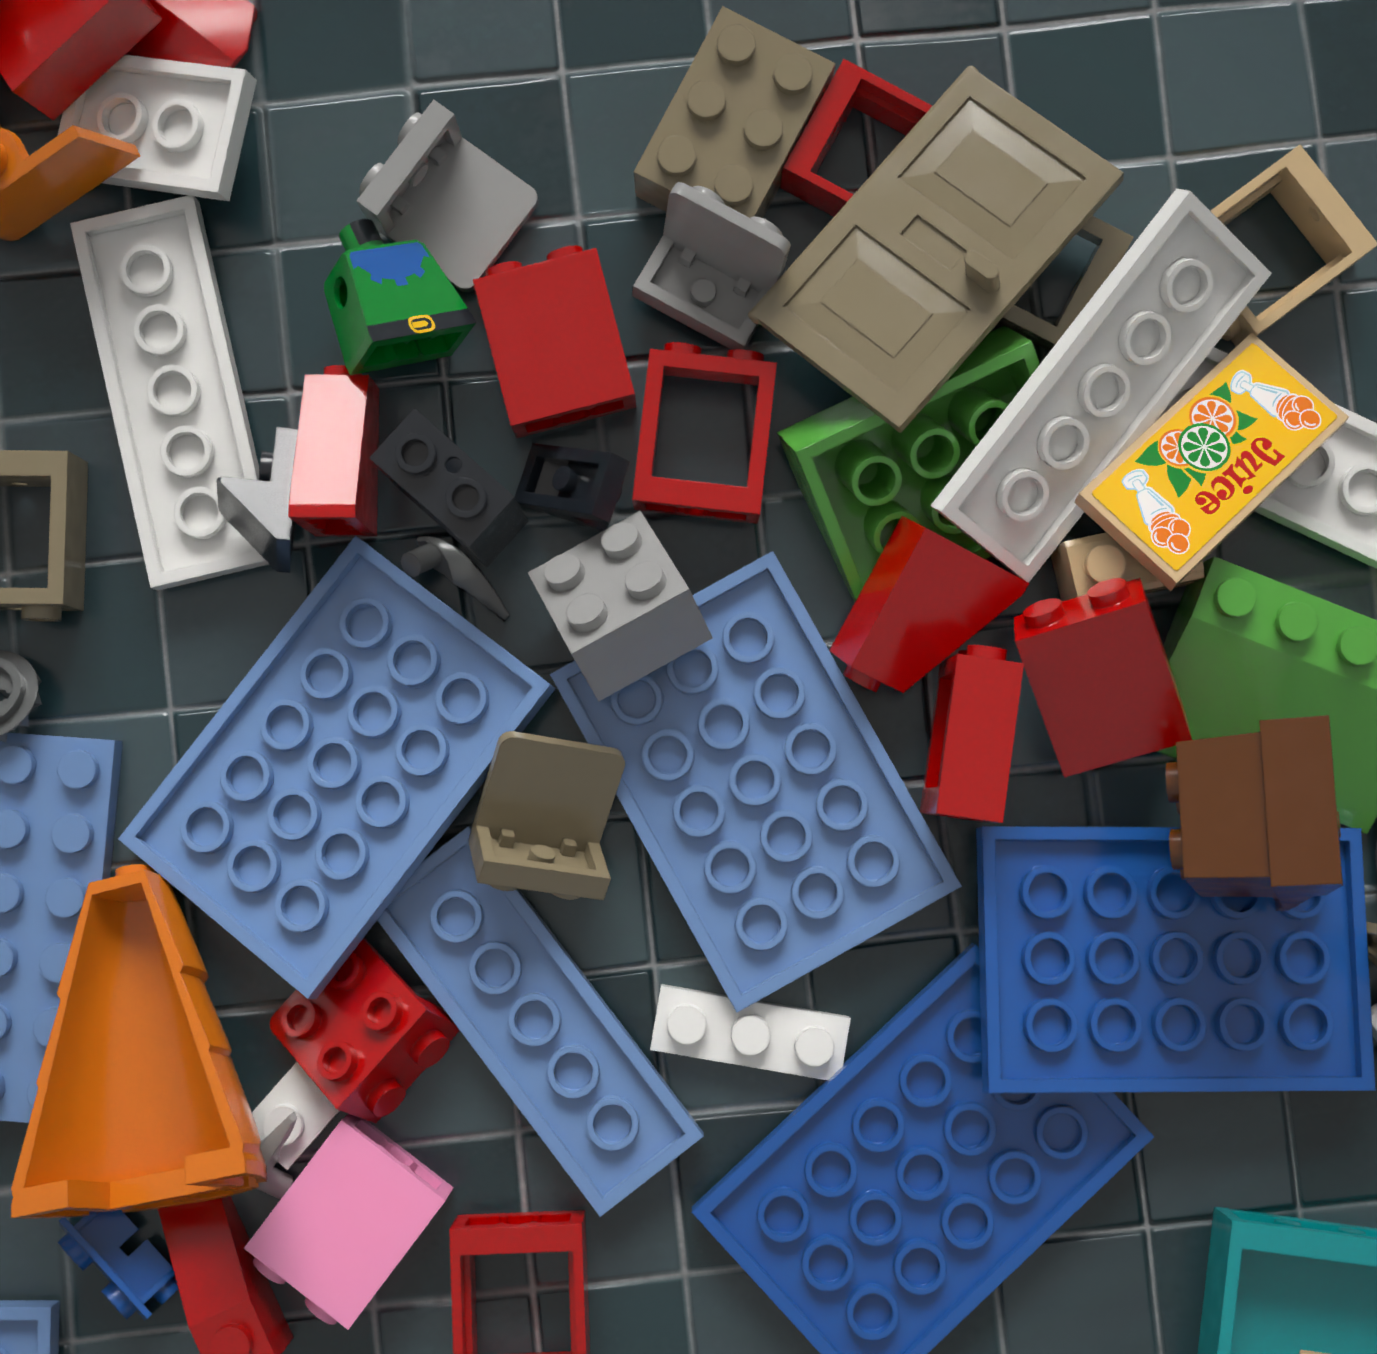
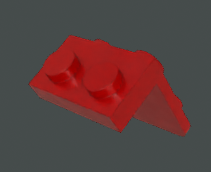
[270,938,460,1124]

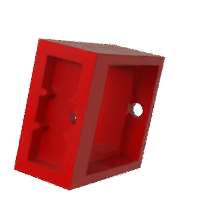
[780,59,932,217]
[632,342,777,524]
[920,645,1024,823]
[449,1210,590,1354]

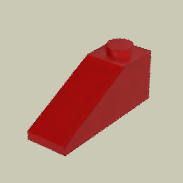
[158,1196,294,1354]

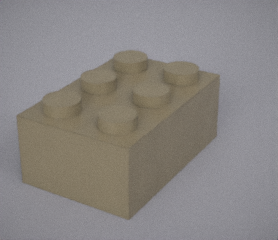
[634,6,836,218]

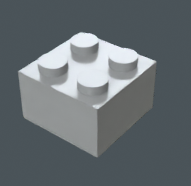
[528,511,713,701]

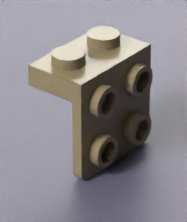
[468,731,625,900]

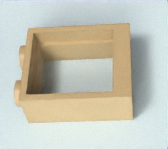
[1211,145,1377,347]

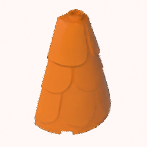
[11,864,267,1219]

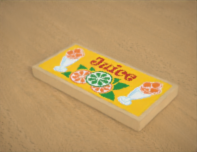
[1074,333,1349,591]

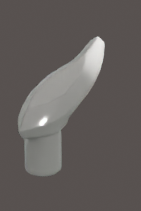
[255,1112,297,1200]

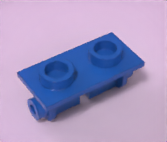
[57,1210,178,1320]

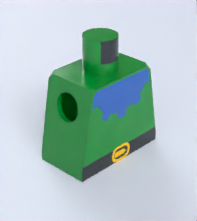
[324,219,476,375]

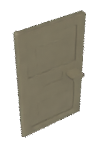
[748,66,1124,433]

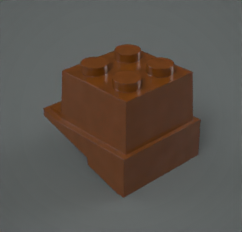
[1166,715,1343,911]

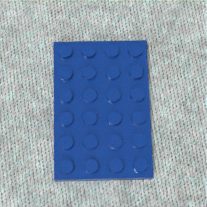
[976,826,1376,1093]
[692,943,1154,1354]

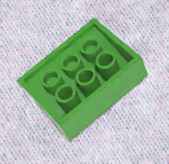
[777,326,1040,603]
[1155,556,1377,834]

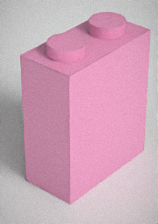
[244,1114,454,1330]

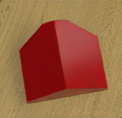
[125,0,257,68]

